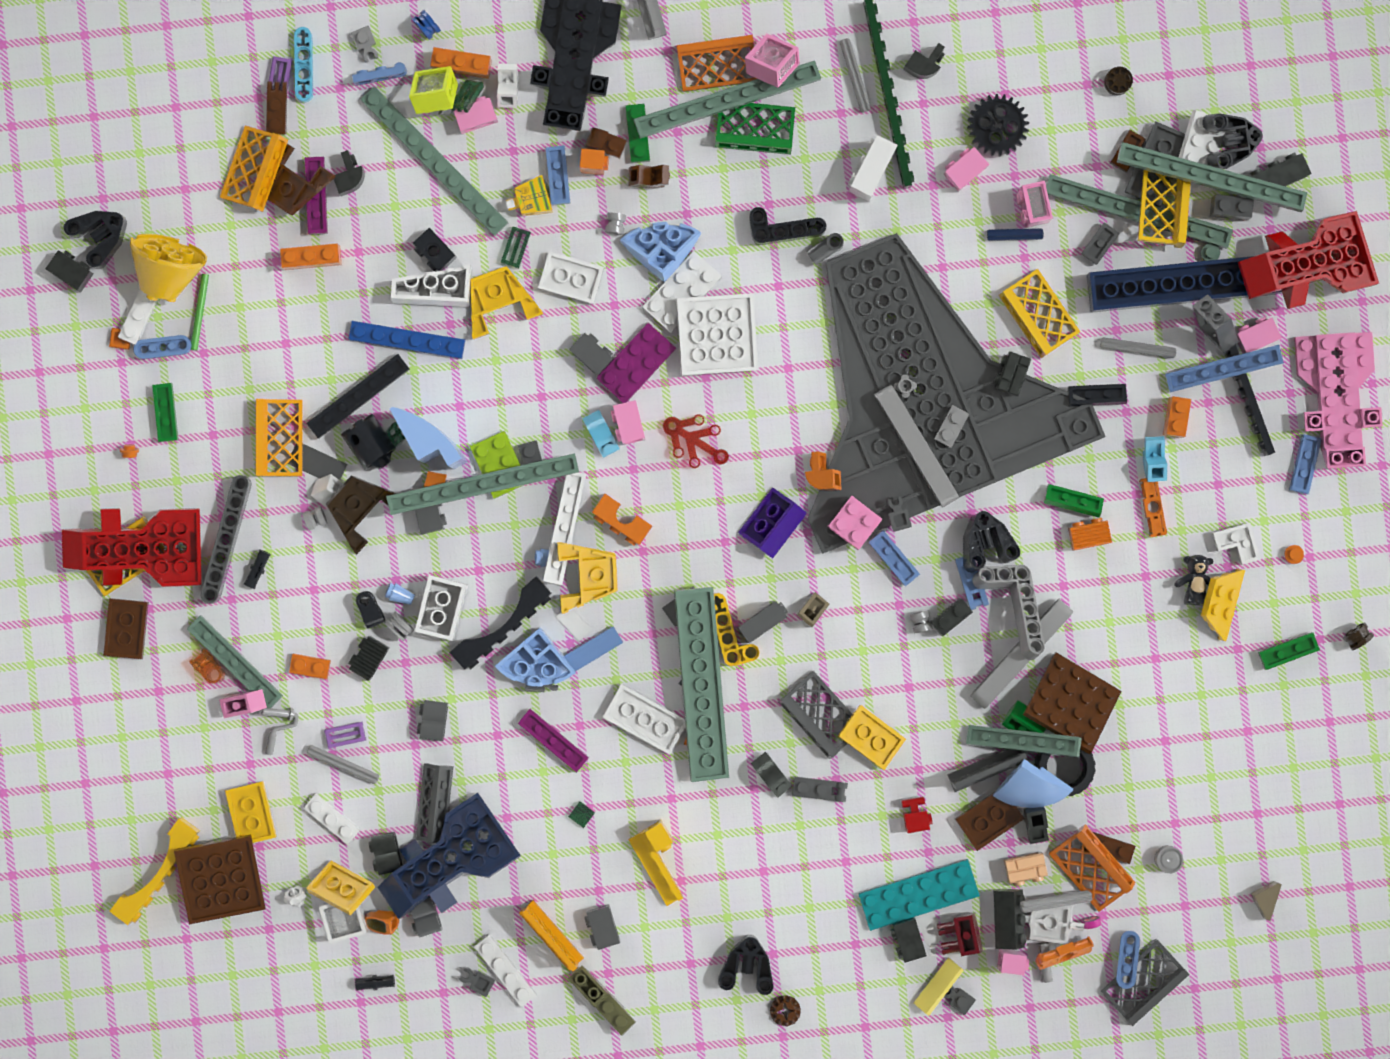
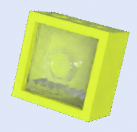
[409,66,458,114]

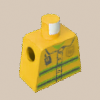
[506,175,553,216]

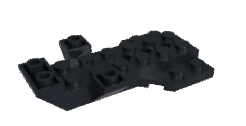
[530,0,622,131]

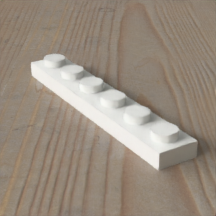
[542,473,586,586]

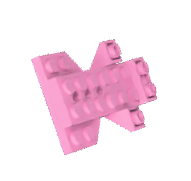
[1294,332,1383,469]

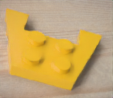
[471,266,544,340]
[557,542,618,614]

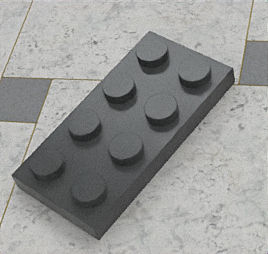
[1125,121,1185,207]

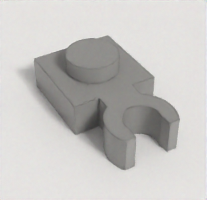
[351,26,378,62]

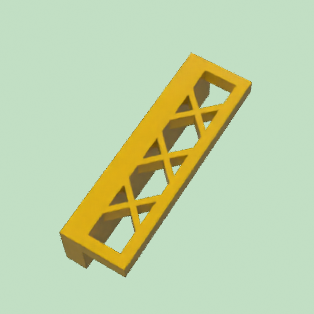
[628,830,683,906]

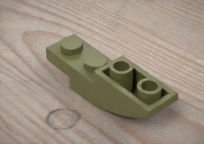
[568,965,636,1036]

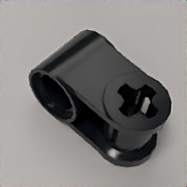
[356,591,386,629]

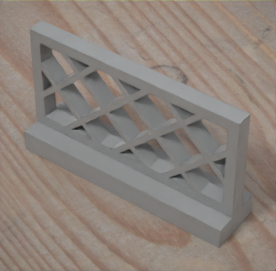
[637,0,667,40]

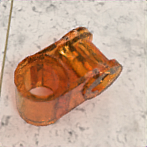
[189,648,225,684]

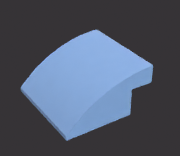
[390,407,468,469]

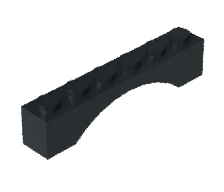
[449,576,552,670]

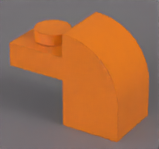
[805,451,841,491]

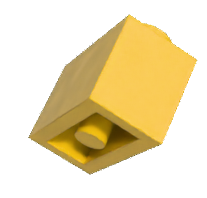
[644,820,673,853]

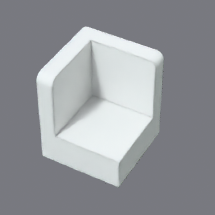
[311,474,344,506]

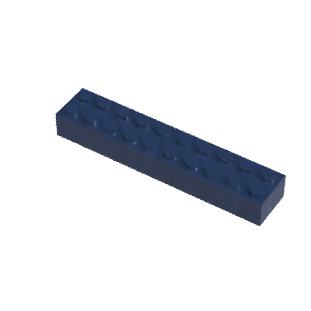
[1087,256,1285,313]

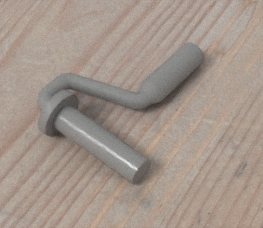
[261,708,299,755]

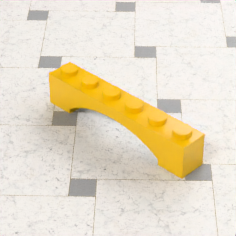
[109,817,200,925]

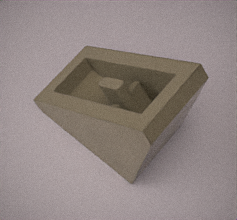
[796,592,830,627]
[1251,881,1282,921]

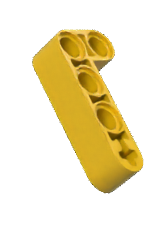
[714,593,760,666]

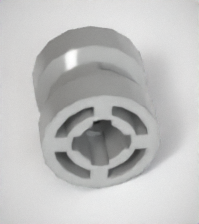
[605,212,626,235]
[302,506,327,531]
[910,610,933,634]

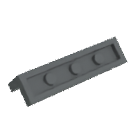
[416,763,454,843]

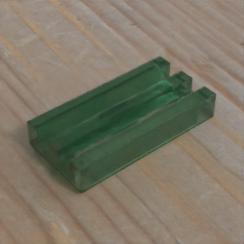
[451,80,484,113]
[501,226,531,269]
[385,422,406,447]

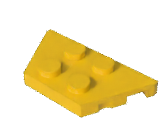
[1201,569,1245,641]

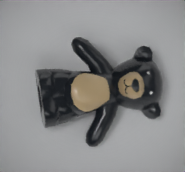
[1174,555,1214,606]

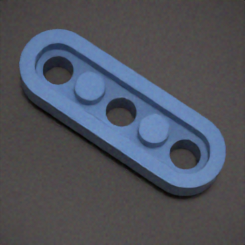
[133,335,192,359]
[1116,931,1140,989]

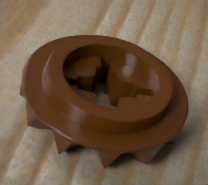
[770,995,801,1027]

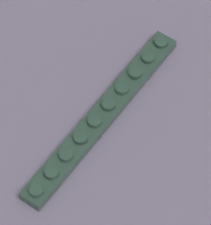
[634,60,821,139]
[361,86,508,236]
[1117,142,1307,212]
[1046,174,1233,249]
[386,453,579,515]

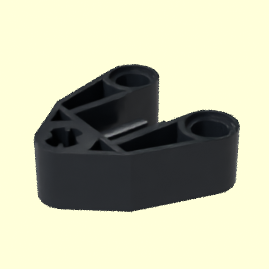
[1202,113,1263,169]
[64,211,127,269]
[963,511,1021,573]
[718,935,774,995]

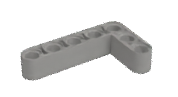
[972,565,1045,660]

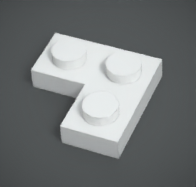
[1212,523,1261,565]

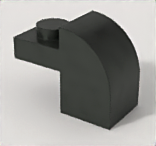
[903,43,945,79]
[334,150,365,196]
[751,752,793,797]
[1023,807,1049,844]

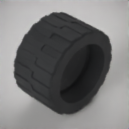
[1034,749,1096,796]

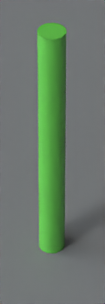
[191,274,209,350]

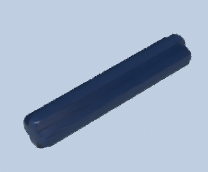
[987,228,1044,241]

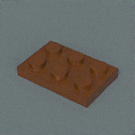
[103,598,149,659]
[955,792,1025,851]

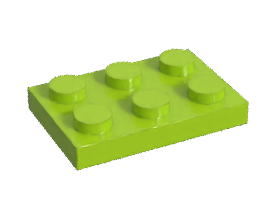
[470,431,524,499]

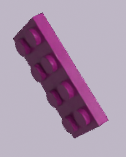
[596,322,676,403]

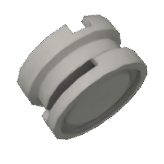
[384,611,414,641]
[1154,845,1184,874]

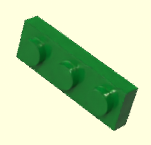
[625,104,650,163]
[152,383,179,442]
[1044,484,1104,518]
[1258,632,1320,670]

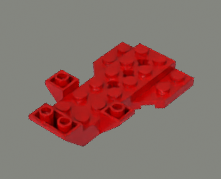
[1238,211,1379,309]
[61,508,202,587]

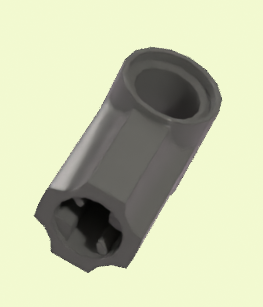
[807,233,844,265]

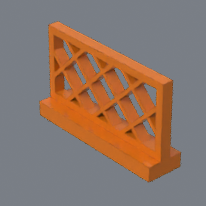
[676,35,757,91]
[1049,824,1136,912]

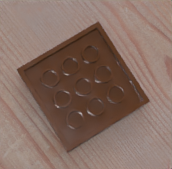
[1023,652,1122,755]
[174,834,266,925]

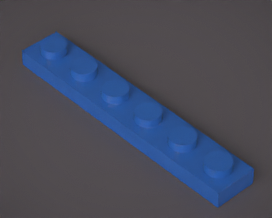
[349,321,466,359]

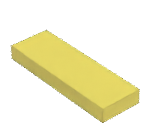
[914,957,964,1016]

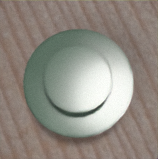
[1201,243,1220,261]

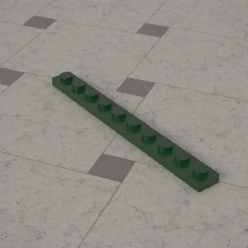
[863,0,915,189]

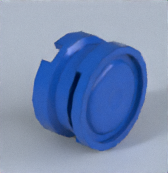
[412,10,441,40]

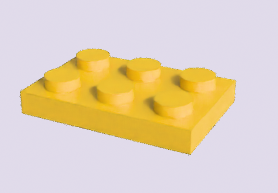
[838,705,906,770]
[225,781,277,843]
[306,860,375,916]

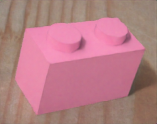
[453,96,498,134]
[944,147,989,192]
[1236,316,1282,354]
[219,689,267,718]
[997,949,1029,975]

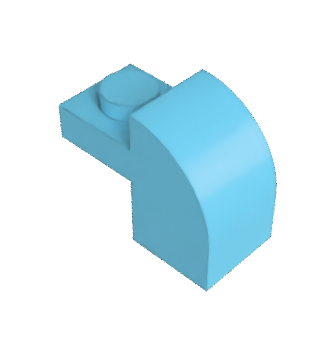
[582,410,620,458]
[1143,436,1168,482]

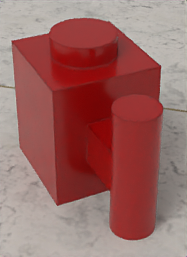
[901,797,933,833]

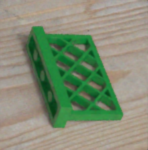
[715,103,796,155]

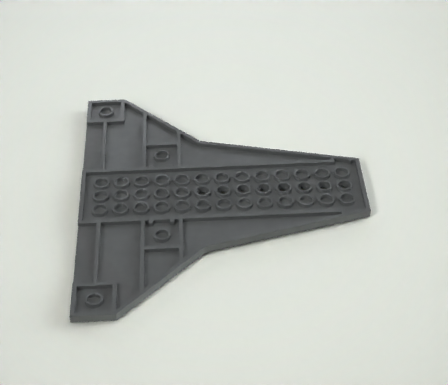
[807,233,1106,554]

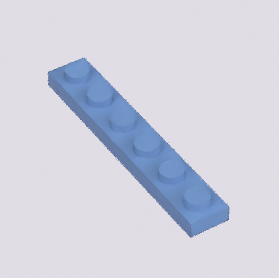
[1165,345,1284,392]

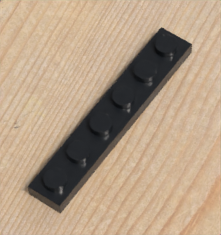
[1224,344,1275,456]
[306,354,410,439]

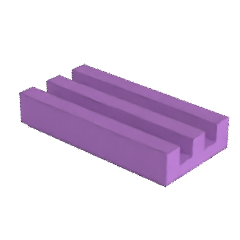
[266,56,293,94]
[324,721,366,749]

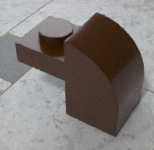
[584,127,627,159]
[628,165,670,188]

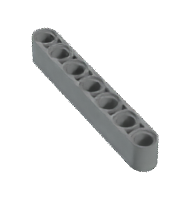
[874,384,959,508]
[970,599,1073,709]

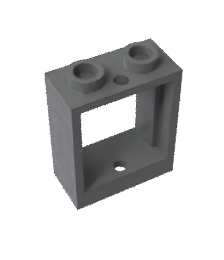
[1192,294,1239,353]
[738,601,788,643]

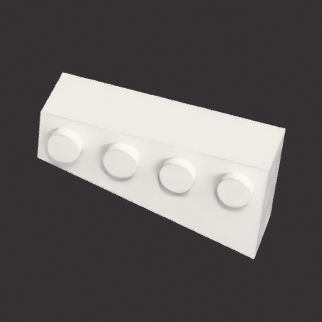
[391,264,472,307]

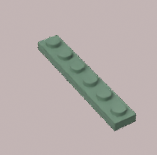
[187,615,283,708]
[966,725,1082,758]

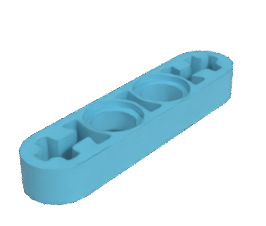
[294,27,313,103]

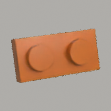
[289,653,331,679]

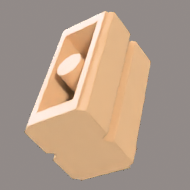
[1004,852,1048,886]

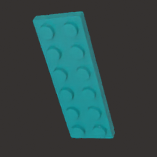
[858,859,980,931]

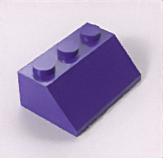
[738,487,807,559]

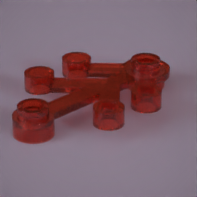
[663,414,729,469]

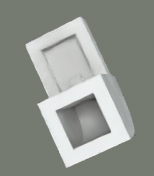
[497,64,519,108]

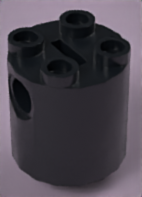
[341,414,396,470]

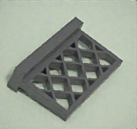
[778,670,852,759]
[947,749,1028,792]
[1101,940,1190,1026]

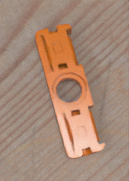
[1139,478,1167,537]
[1035,936,1094,970]

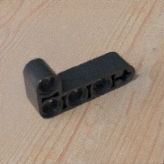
[749,207,827,245]

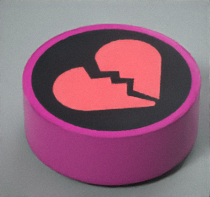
[1081,916,1101,929]

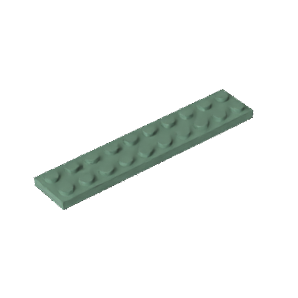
[674,587,729,782]

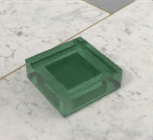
[568,801,595,828]

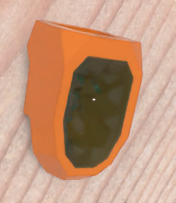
[365,910,399,935]

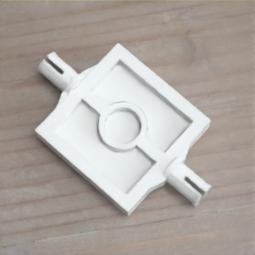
[1025,905,1084,944]

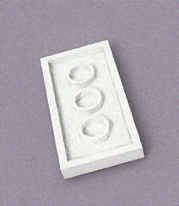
[642,251,722,333]
[603,684,686,755]

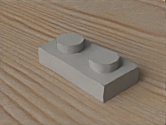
[934,405,969,448]

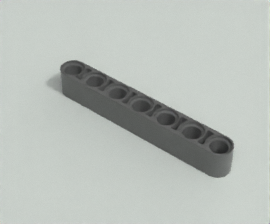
[201,475,252,604]

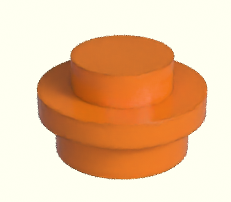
[120,444,139,458]
[1284,545,1304,564]

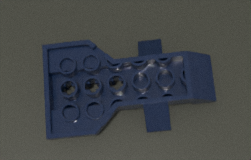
[377,793,521,919]

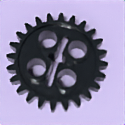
[967,94,1030,157]

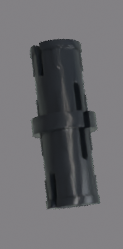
[244,549,271,589]
[355,975,395,991]

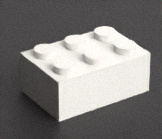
[848,135,898,202]
[415,575,468,641]

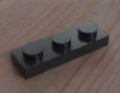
[1068,384,1127,407]

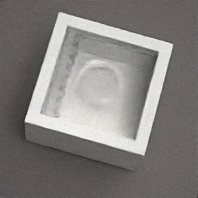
[319,903,369,944]

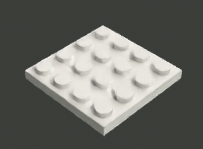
[676,293,758,375]

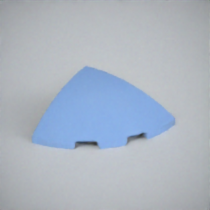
[620,222,701,282]
[495,627,576,686]
[993,759,1073,808]

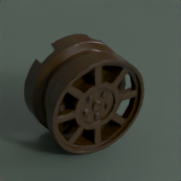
[1104,66,1133,96]
[1343,622,1374,651]

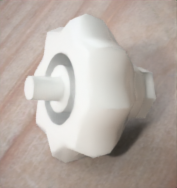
[284,885,306,907]

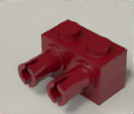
[937,913,983,957]

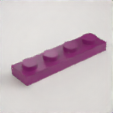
[305,156,328,235]
[518,708,589,773]

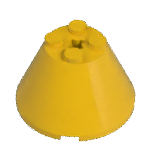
[130,234,207,302]

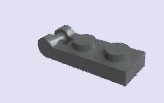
[792,776,848,802]

